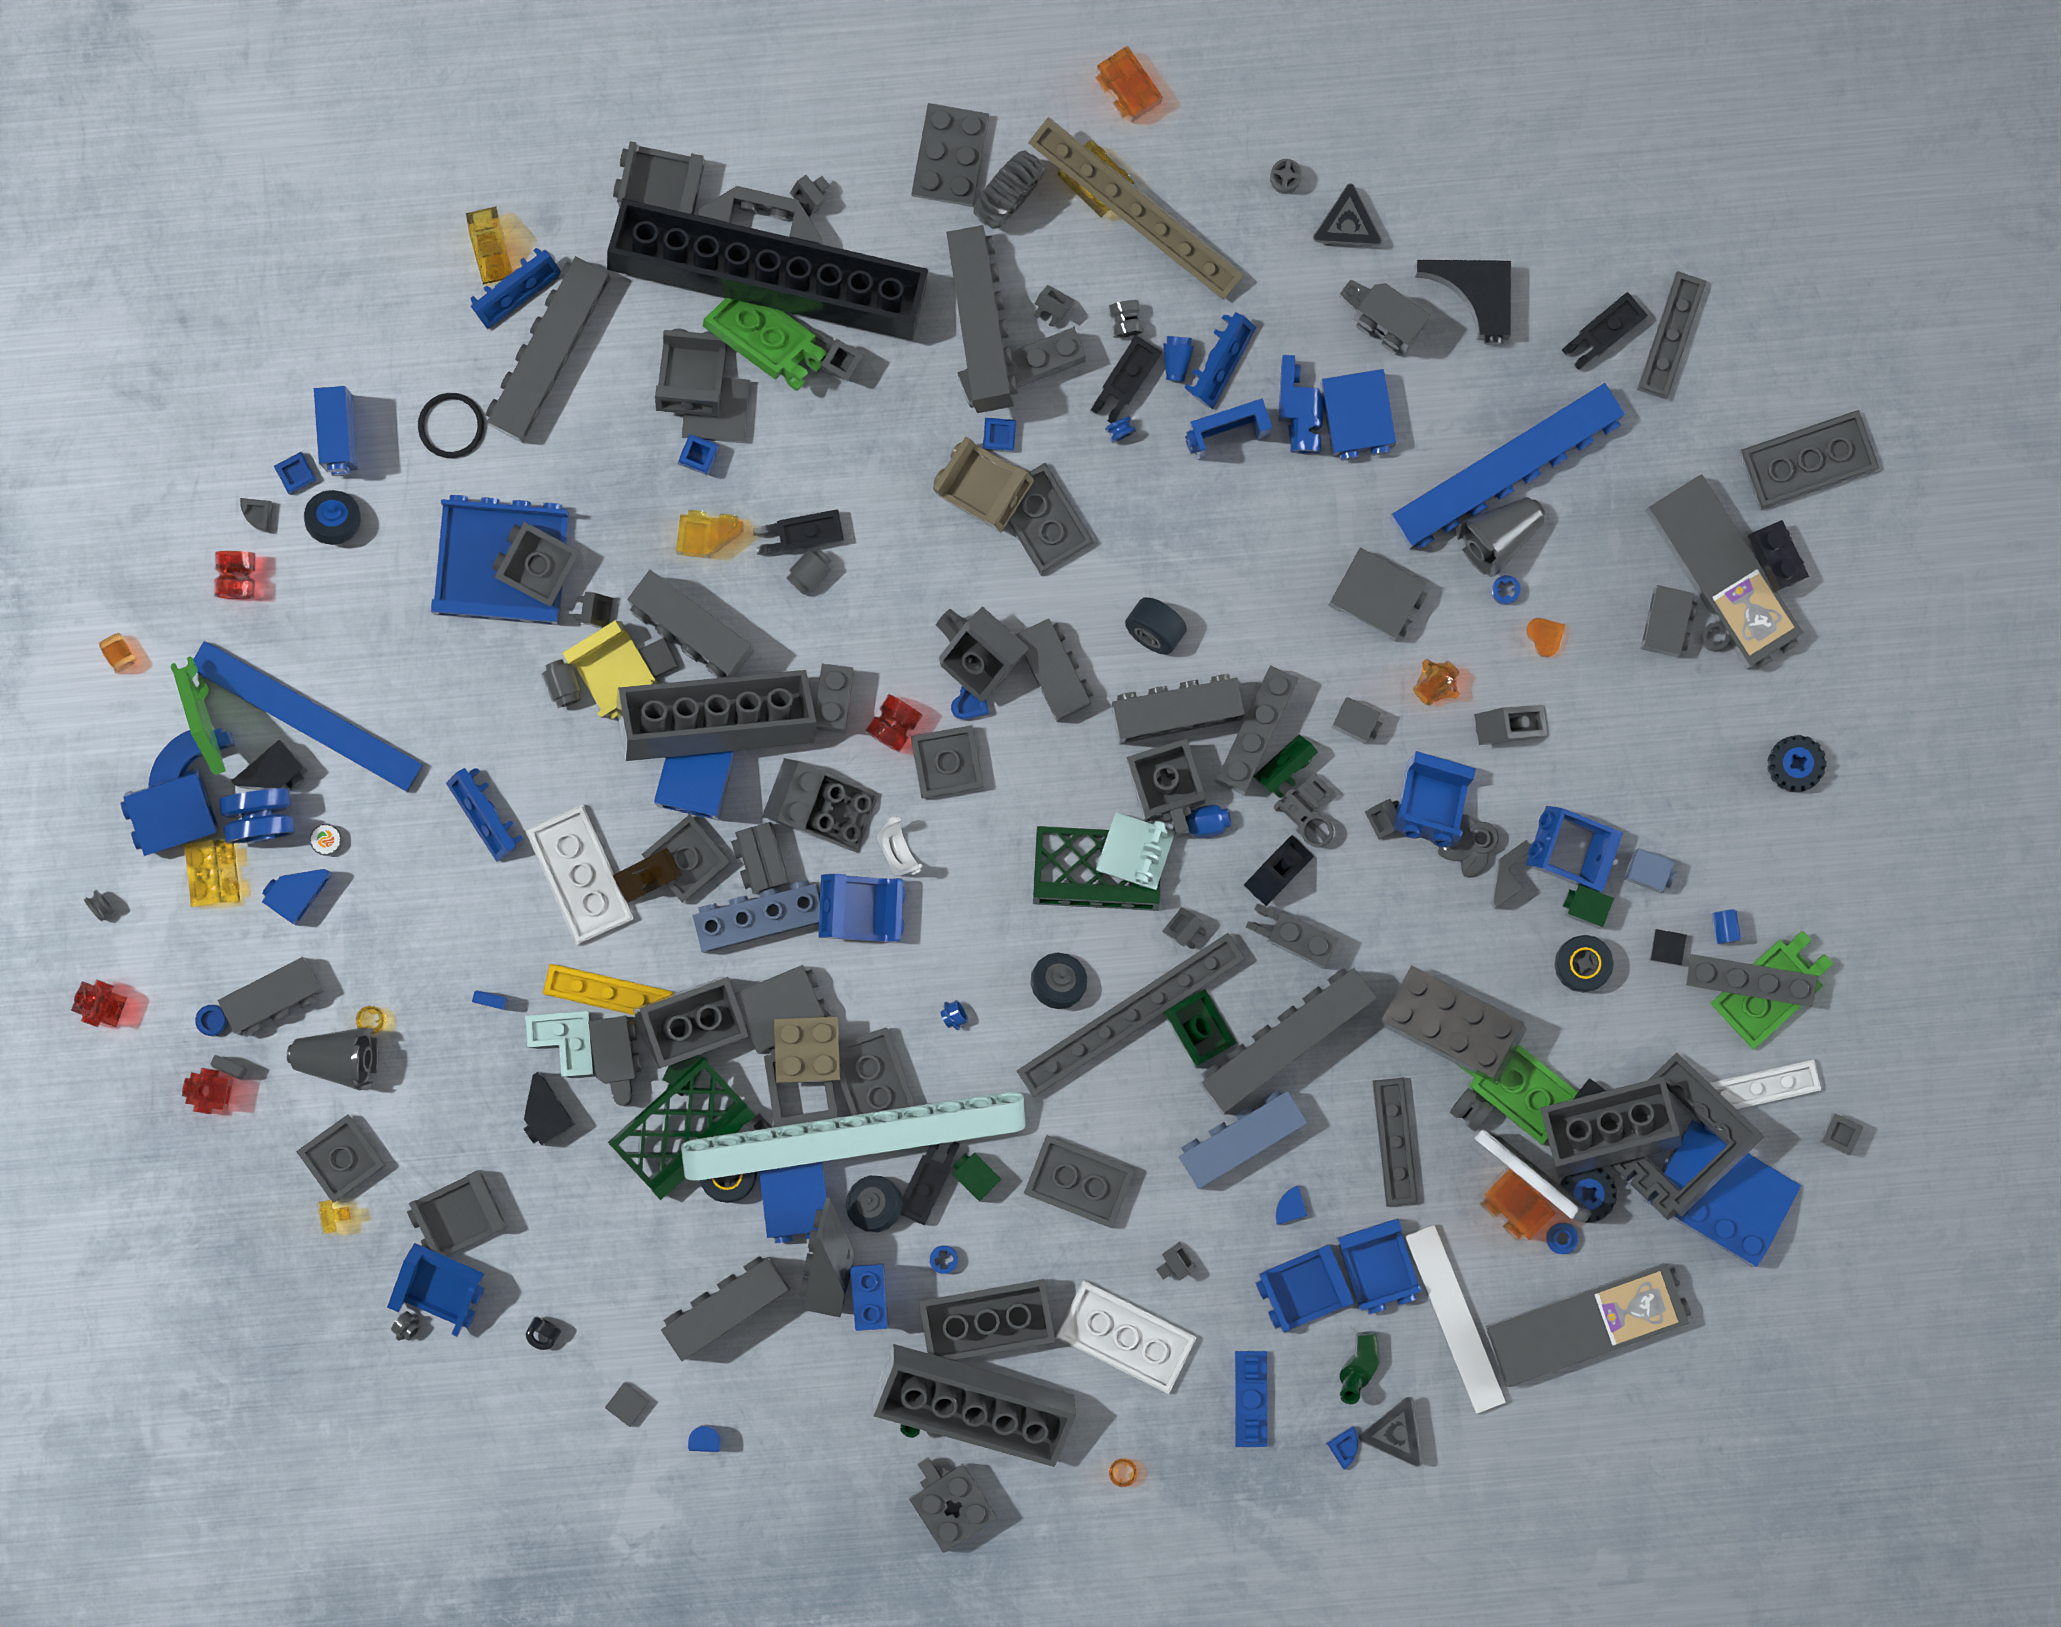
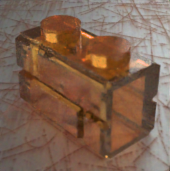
[1095,46,1163,122]

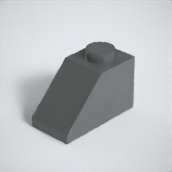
[1474,705,1548,745]

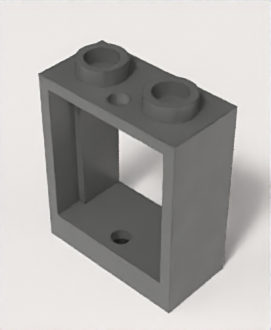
[764,1048,839,1127]

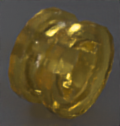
[356,1006,386,1034]

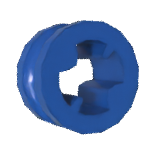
[1105,416,1137,443]
[1491,575,1521,605]
[930,1245,958,1274]

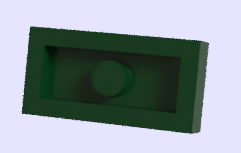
[1253,734,1318,798]

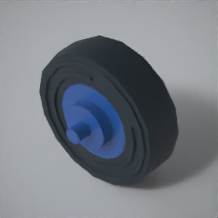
[304,490,361,545]

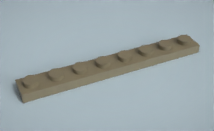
[1028,117,1244,300]

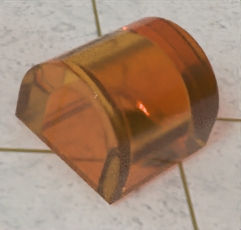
[99,633,137,674]

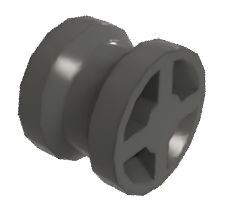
[1270,159,1302,194]

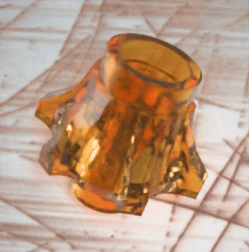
[1413,658,1460,706]

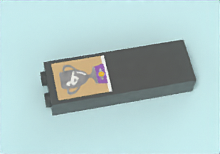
[1645,474,1803,670]
[1485,1263,1691,1387]

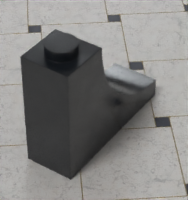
[1415,260,1511,345]

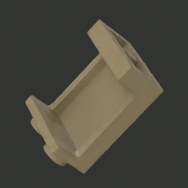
[933,437,1034,533]

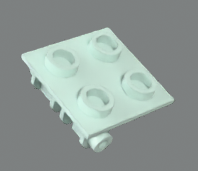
[1096,812,1175,890]

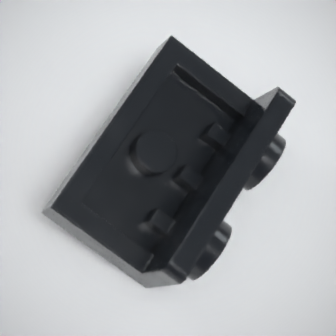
[1748,520,1809,592]

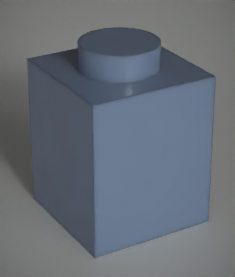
[1624,848,1676,893]

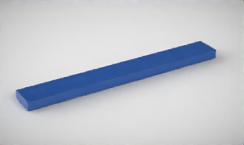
[193,641,423,792]

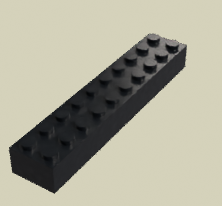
[607,198,928,340]

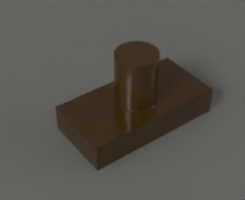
[612,848,682,903]

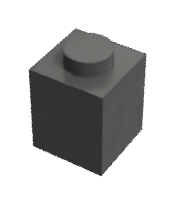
[1331,697,1383,744]

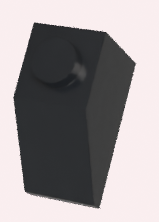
[231,740,308,791]
[1244,835,1314,906]
[523,1072,576,1146]

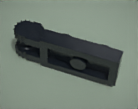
[1562,292,1648,370]
[1090,335,1162,424]
[753,509,844,555]
[901,1141,960,1226]

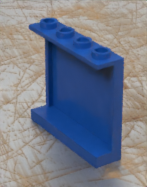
[431,495,569,625]

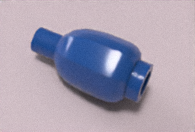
[1173,805,1231,838]

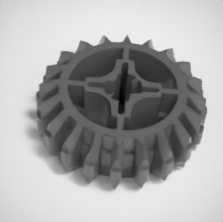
[973,150,1045,229]

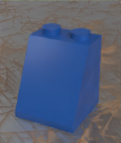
[654,751,735,821]

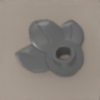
[1438,814,1499,877]

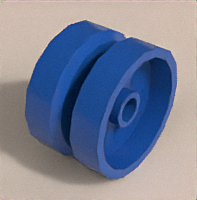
[219,788,295,844]

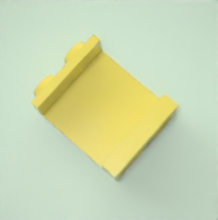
[562,620,659,720]

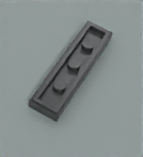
[1637,271,1707,400]
[1372,1077,1418,1207]

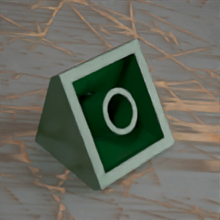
[1163,989,1237,1068]

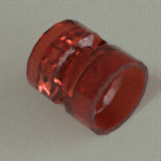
[214,551,256,599]
[865,694,923,753]

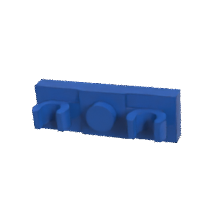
[470,248,561,329]
[1185,312,1257,409]
[446,768,523,862]
[1235,1351,1267,1447]

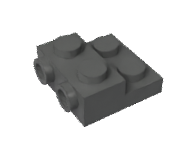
[491,521,580,607]

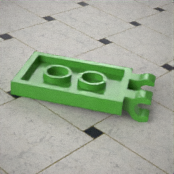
[702,298,827,391]
[171,656,226,776]
[1710,931,1833,1050]
[1456,1045,1578,1145]

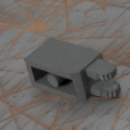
[1246,903,1339,969]
[588,1015,642,1106]

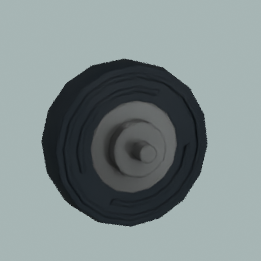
[1030,952,1087,1009]
[846,1175,903,1233]

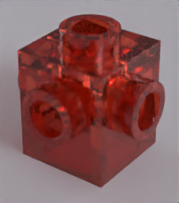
[71,979,127,1027]
[182,1068,233,1115]

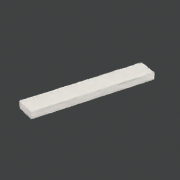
[1404,1225,1506,1414]

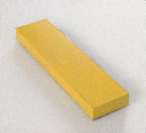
[543,964,673,1016]

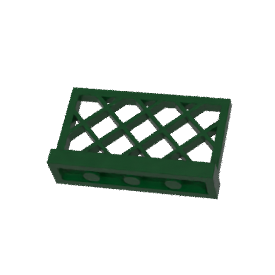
[1033,826,1161,911]
[608,1057,756,1201]

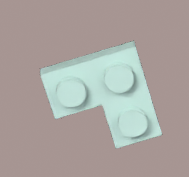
[525,1011,594,1077]

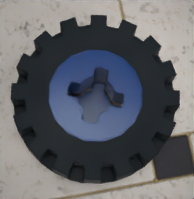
[1767,735,1827,792]
[1560,1168,1617,1223]

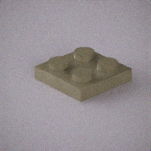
[774,1017,840,1083]

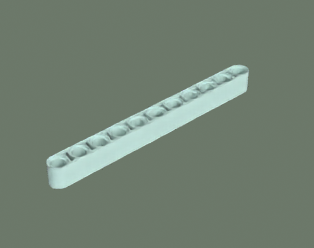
[681,1092,1026,1180]

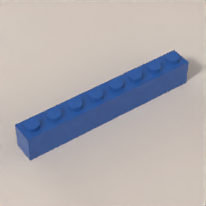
[1390,383,1625,550]

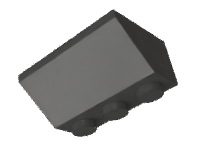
[633,977,749,1069]

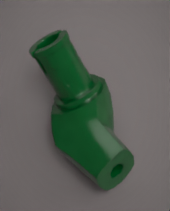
[1339,1331,1380,1405]

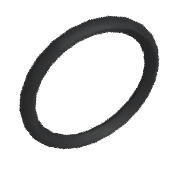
[418,393,484,458]

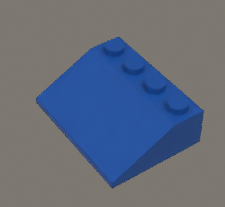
[1643,1119,1801,1267]

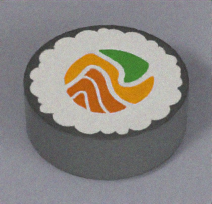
[310,824,343,856]

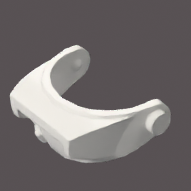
[877,815,923,876]

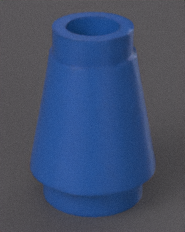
[1163,336,1194,382]

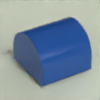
[678,434,719,476]
[1711,909,1741,944]
[688,1425,722,1452]

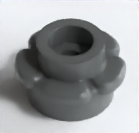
[391,1311,420,1341]

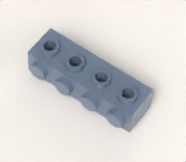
[692,880,820,953]
[1178,1089,1307,1189]

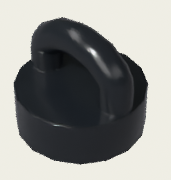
[525,1316,562,1350]

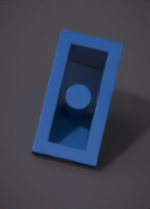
[262,869,333,926]

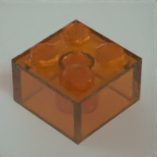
[1479,1168,1556,1240]

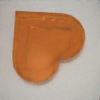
[1526,618,1565,658]

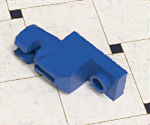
[1278,355,1324,454]

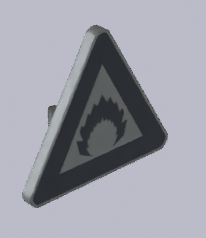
[1313,183,1382,246]
[1359,1397,1422,1467]

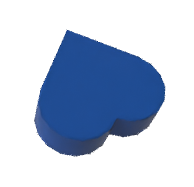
[951,686,989,720]

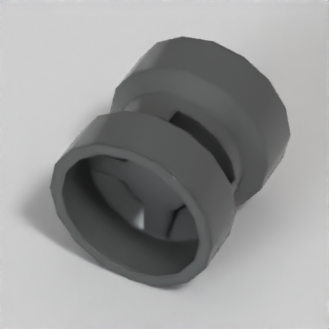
[1108,300,1144,338]
[1449,1088,1494,1132]

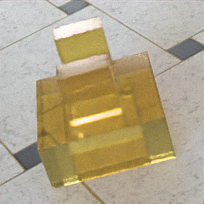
[317,1200,351,1234]

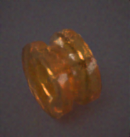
[1109,1458,1137,1487]

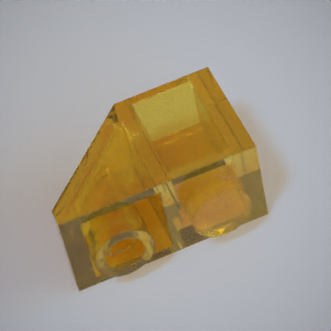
[466,206,513,285]
[676,510,744,559]

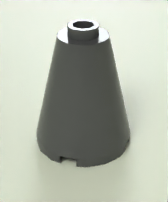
[1456,497,1545,577]
[287,1027,379,1091]

